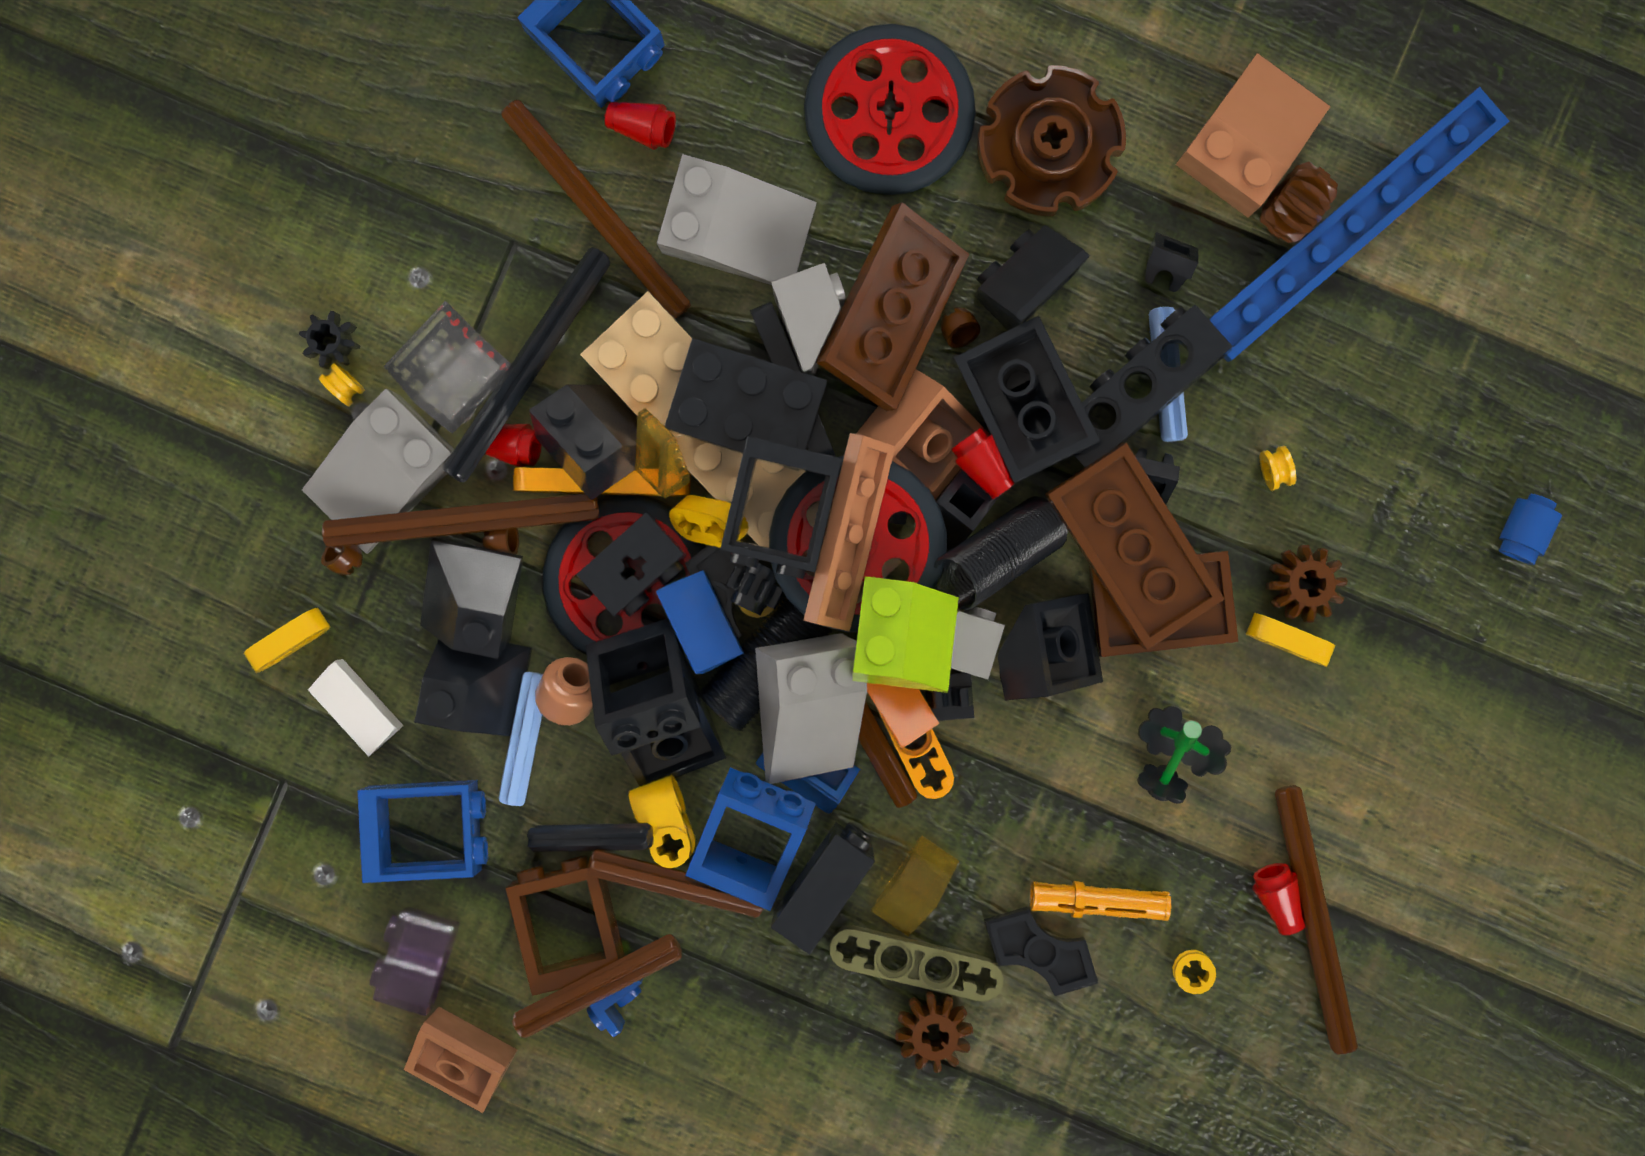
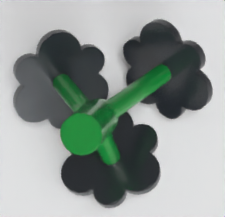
[1137,706,1232,804]

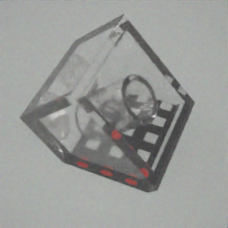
[384,301,512,434]

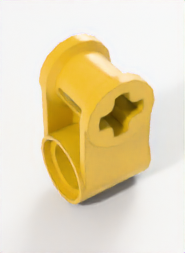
[629,775,696,868]

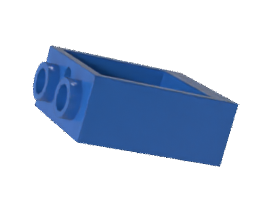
[517,0,665,108]
[685,767,816,911]
[357,780,488,883]

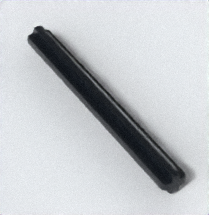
[443,247,611,483]

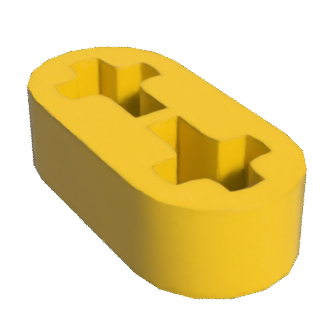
[669,495,749,548]
[244,607,330,673]
[1246,613,1336,667]

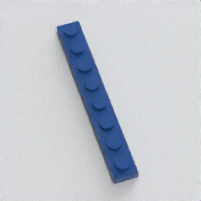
[1209,87,1509,362]

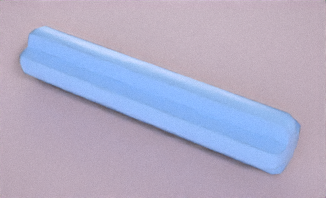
[1148,307,1188,442]
[498,672,543,806]

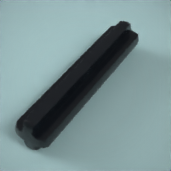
[527,823,654,852]

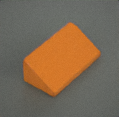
[867,683,940,749]

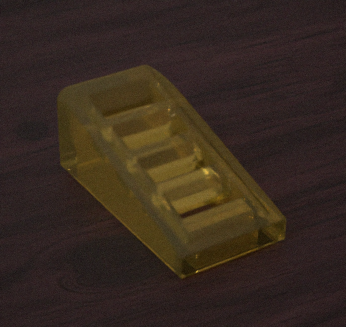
[635,408,690,498]

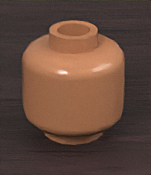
[535,657,593,726]

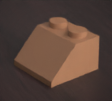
[856,369,989,500]

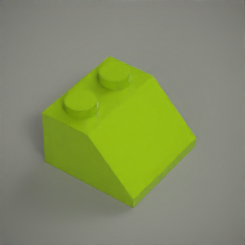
[852,576,959,693]

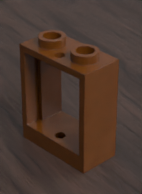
[505,855,625,996]

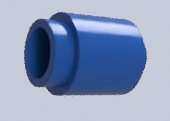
[1498,494,1562,565]

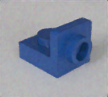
[587,979,643,1038]

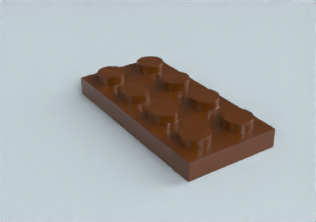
[816,203,969,411]
[1045,443,1225,650]

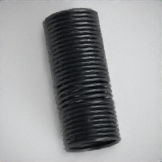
[934,496,1068,610]
[699,596,832,731]

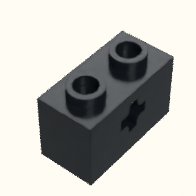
[576,512,687,617]

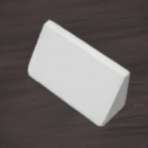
[308,659,404,757]

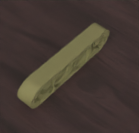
[830,925,1004,1002]

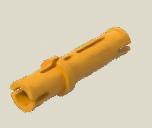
[1030,881,1171,921]

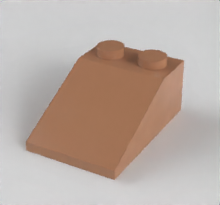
[1175,53,1331,217]

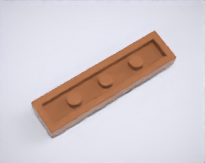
[804,433,896,631]

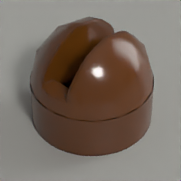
[940,307,981,348]
[482,528,519,554]
[321,545,363,576]

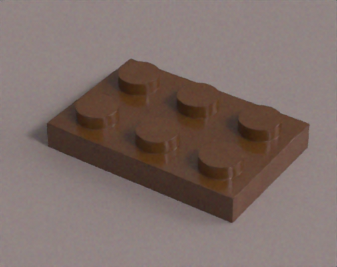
[1089,551,1238,657]

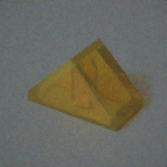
[871,835,959,937]

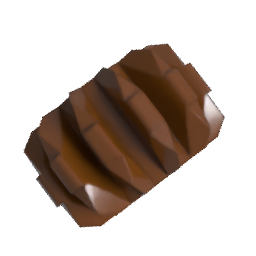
[1260,161,1338,243]
[1266,545,1348,623]
[895,991,973,1073]

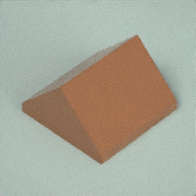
[404,1007,517,1113]

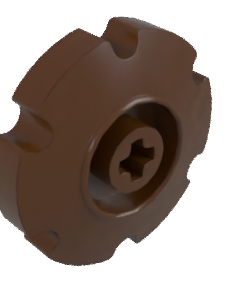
[977,65,1126,216]

